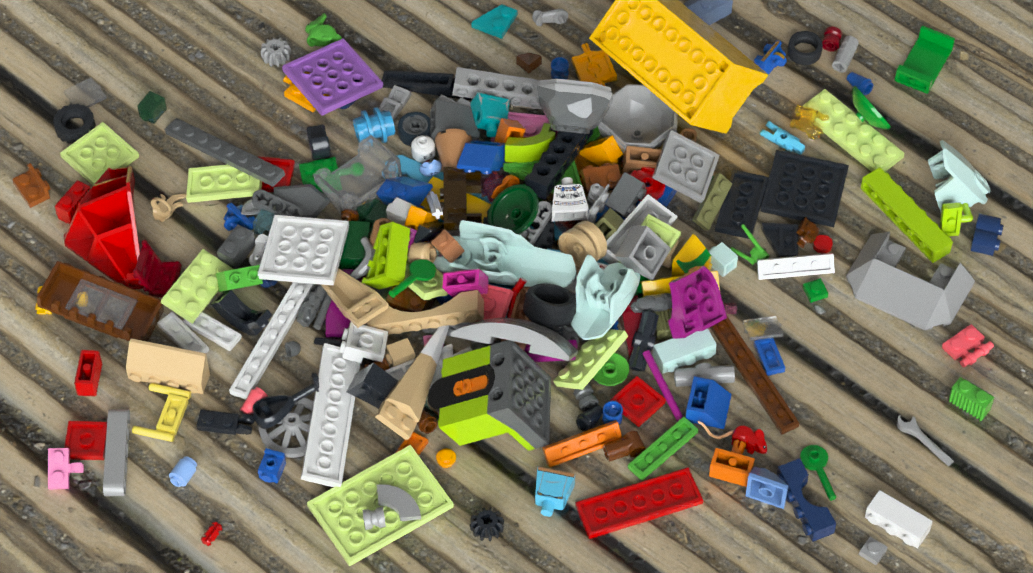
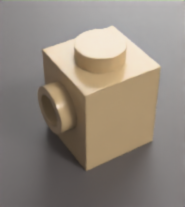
[384,338,415,368]

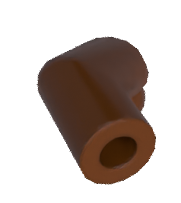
[341,208,359,221]

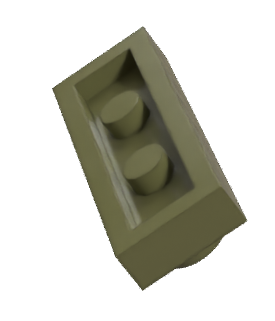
[692,173,732,230]

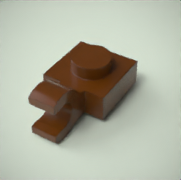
[796,218,820,249]

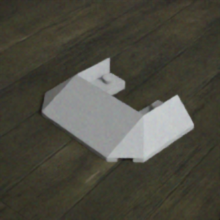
[846,231,975,330]

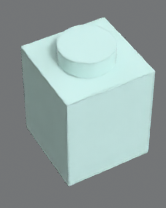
[708,242,738,277]

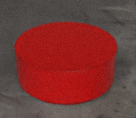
[813,235,833,254]

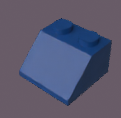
[376,176,433,207]

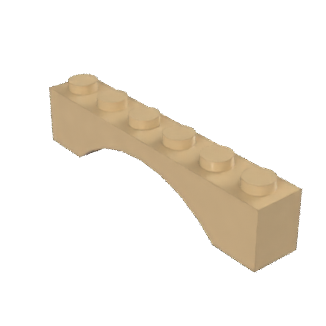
[367,290,484,335]

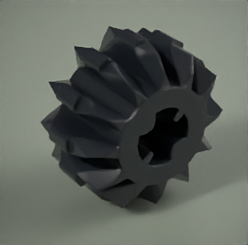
[470,507,504,542]

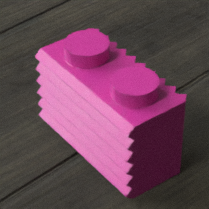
[443,269,488,298]

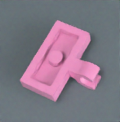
[48,448,84,490]

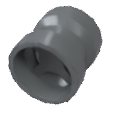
[573,384,599,412]

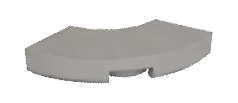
[377,484,421,521]

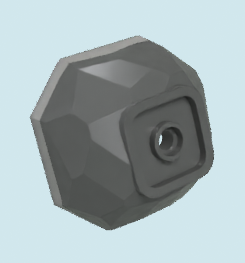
[537,79,613,134]

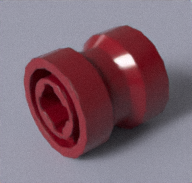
[822,26,842,52]

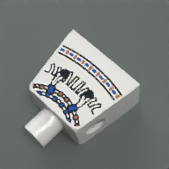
[552,177,589,221]

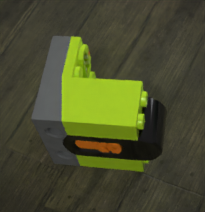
[427,340,551,451]

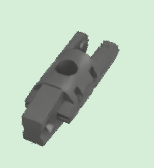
[297,284,327,327]
[630,293,672,313]

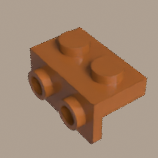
[579,163,621,193]

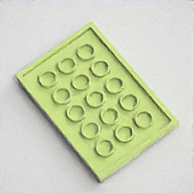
[307,445,454,566]

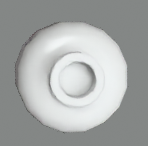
[411,135,435,163]

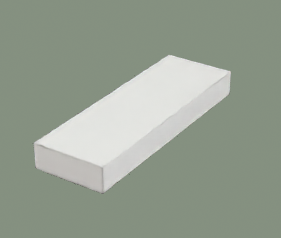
[157,311,209,353]
[183,312,242,351]

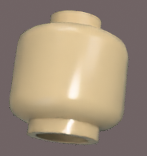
[407,242,436,263]

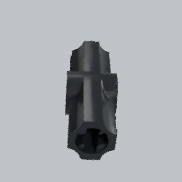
[628,311,659,372]

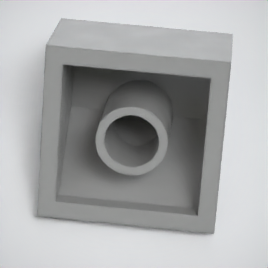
[614,225,671,280]

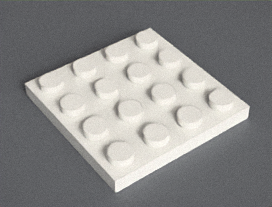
[258,215,349,285]

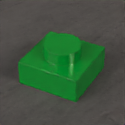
[803,278,829,303]

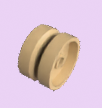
[558,221,607,270]

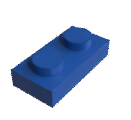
[754,336,785,376]

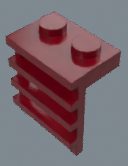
[133,240,182,298]

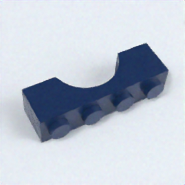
[777,458,836,542]

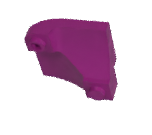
[668,266,727,339]

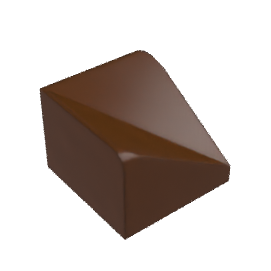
[516,53,542,74]

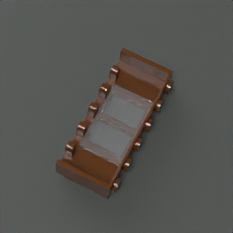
[37,261,164,342]

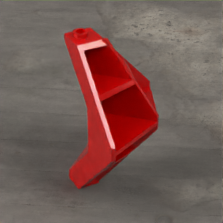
[64,166,144,289]

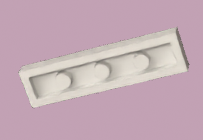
[757,253,835,280]

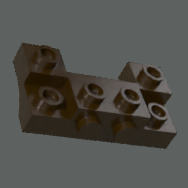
[440,167,482,230]

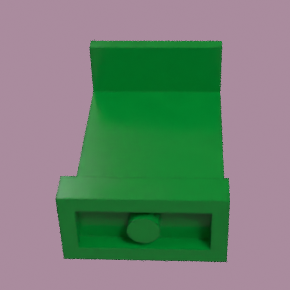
[895,26,955,94]

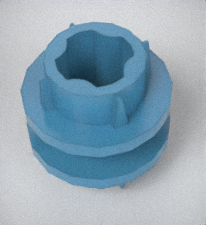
[353,107,395,146]

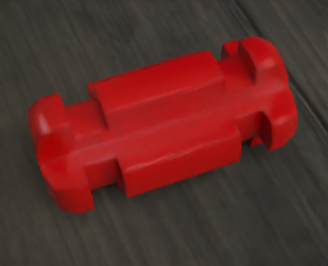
[201,521,222,546]

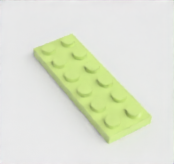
[799,89,905,172]

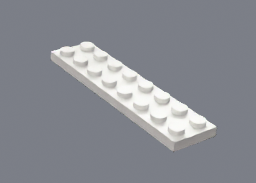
[301,343,360,487]

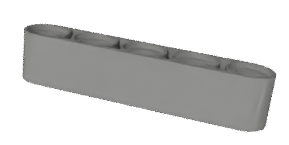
[103,409,130,496]

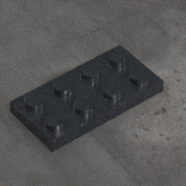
[715,169,769,239]

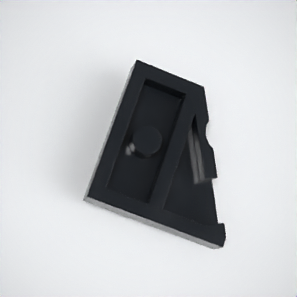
[761,223,798,258]

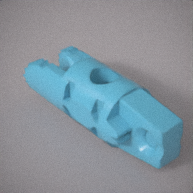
[759,121,805,155]

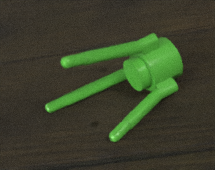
[730,224,770,265]

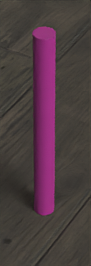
[642,350,683,422]

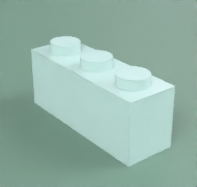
[653,328,717,374]

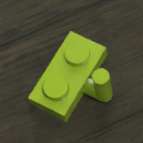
[940,202,973,236]

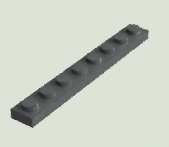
[164,118,285,187]

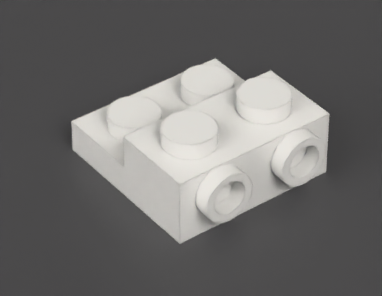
[339,322,388,363]

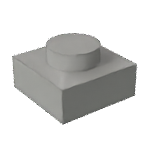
[859,536,888,565]

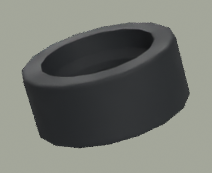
[788,31,823,65]

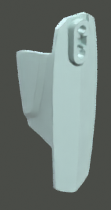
[433,220,577,288]

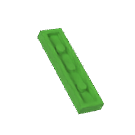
[628,417,698,481]

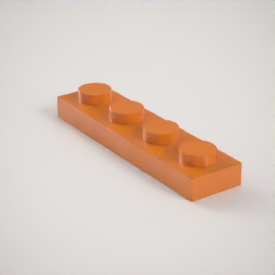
[542,420,622,467]

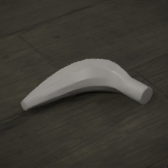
[350,237,376,280]

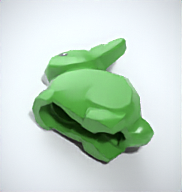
[305,13,342,47]

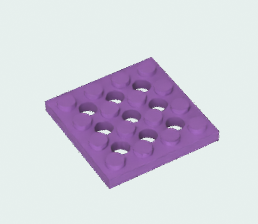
[282,39,383,116]

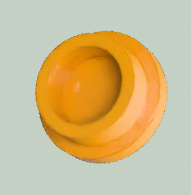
[436,448,456,468]

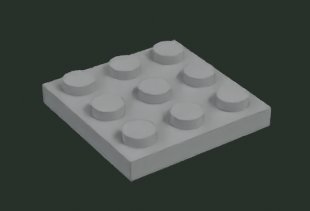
[652,130,720,203]

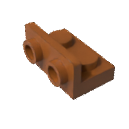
[12,163,50,208]

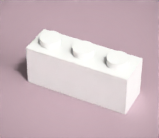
[865,490,933,549]

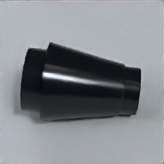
[576,404,603,432]

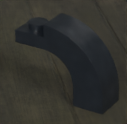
[211,290,272,336]

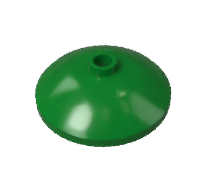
[852,86,891,129]

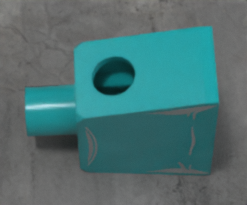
[470,93,510,137]

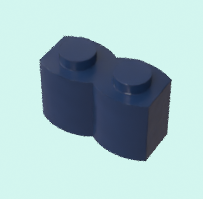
[970,213,1004,256]

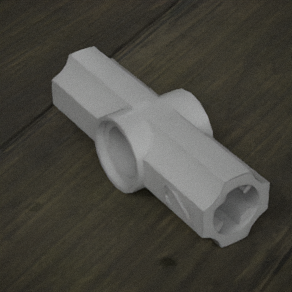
[674,363,735,387]

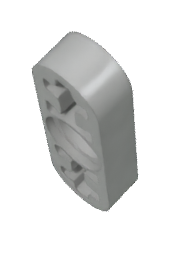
[519,201,552,245]

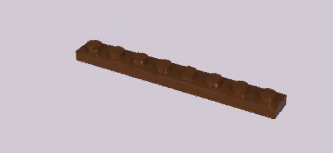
[710,315,799,435]

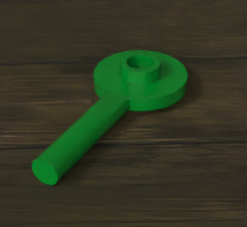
[389,259,436,298]
[800,445,836,501]

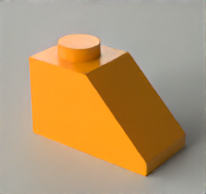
[579,135,623,166]

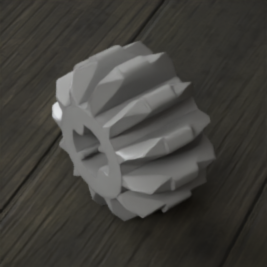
[260,37,291,67]

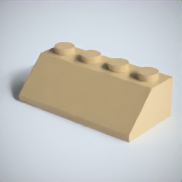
[126,339,210,394]

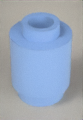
[169,456,197,487]

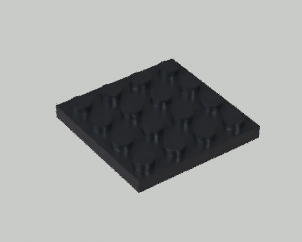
[760,150,849,228]

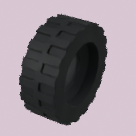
[53,103,96,144]

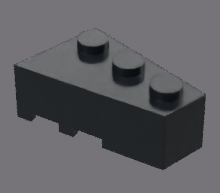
[346,363,398,409]

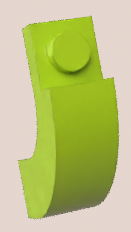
[505,123,556,163]

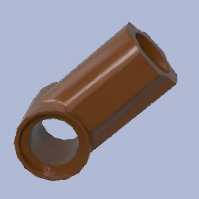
[603,431,646,462]

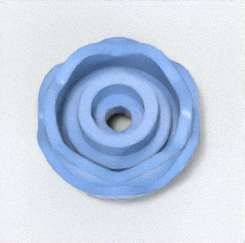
[419,160,442,177]

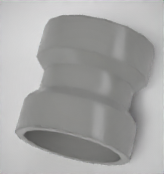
[362,507,386,530]

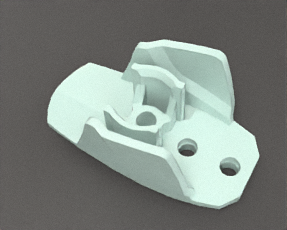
[928,140,990,212]
[571,255,640,340]

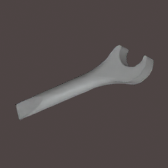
[897,415,954,466]

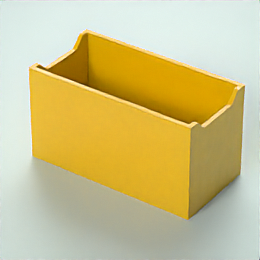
[589,0,769,134]

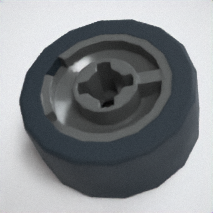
[398,112,430,147]

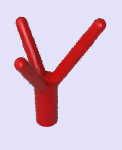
[507,277,527,318]

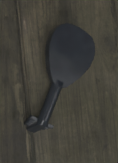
[252,373,319,429]

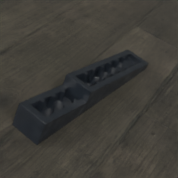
[382,71,473,101]

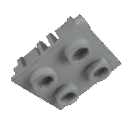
[586,183,610,224]

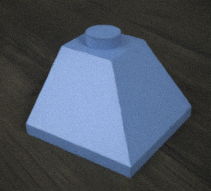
[745,467,788,509]

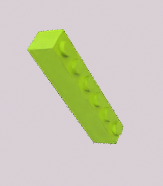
[861,167,953,263]

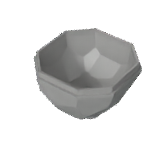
[598,84,678,153]

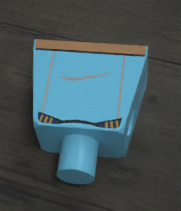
[535,467,575,517]

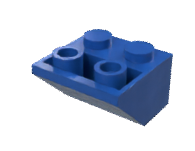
[457,140,507,174]
[686,376,732,429]

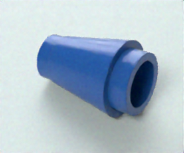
[847,72,874,95]

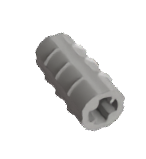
[832,36,859,73]

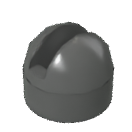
[285,341,301,358]

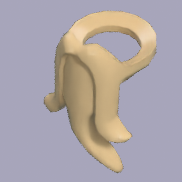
[151,193,187,222]

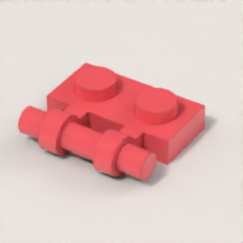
[942,324,994,367]

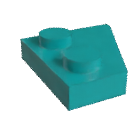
[471,4,518,39]

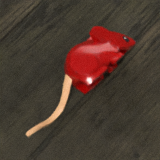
[698,421,767,455]

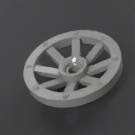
[259,398,313,458]

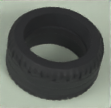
[523,283,576,328]

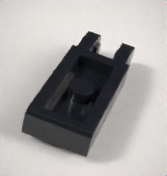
[196,409,254,435]

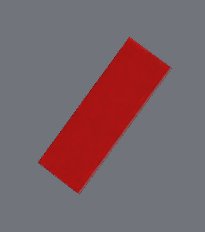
[575,467,703,539]

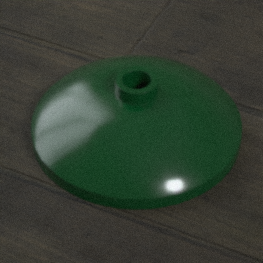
[488,184,539,234]

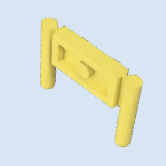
[132,383,191,442]

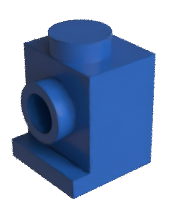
[258,448,286,483]

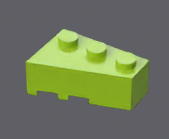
[362,222,410,290]

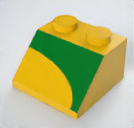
[671,234,712,277]

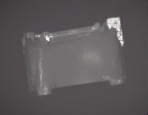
[313,135,402,220]

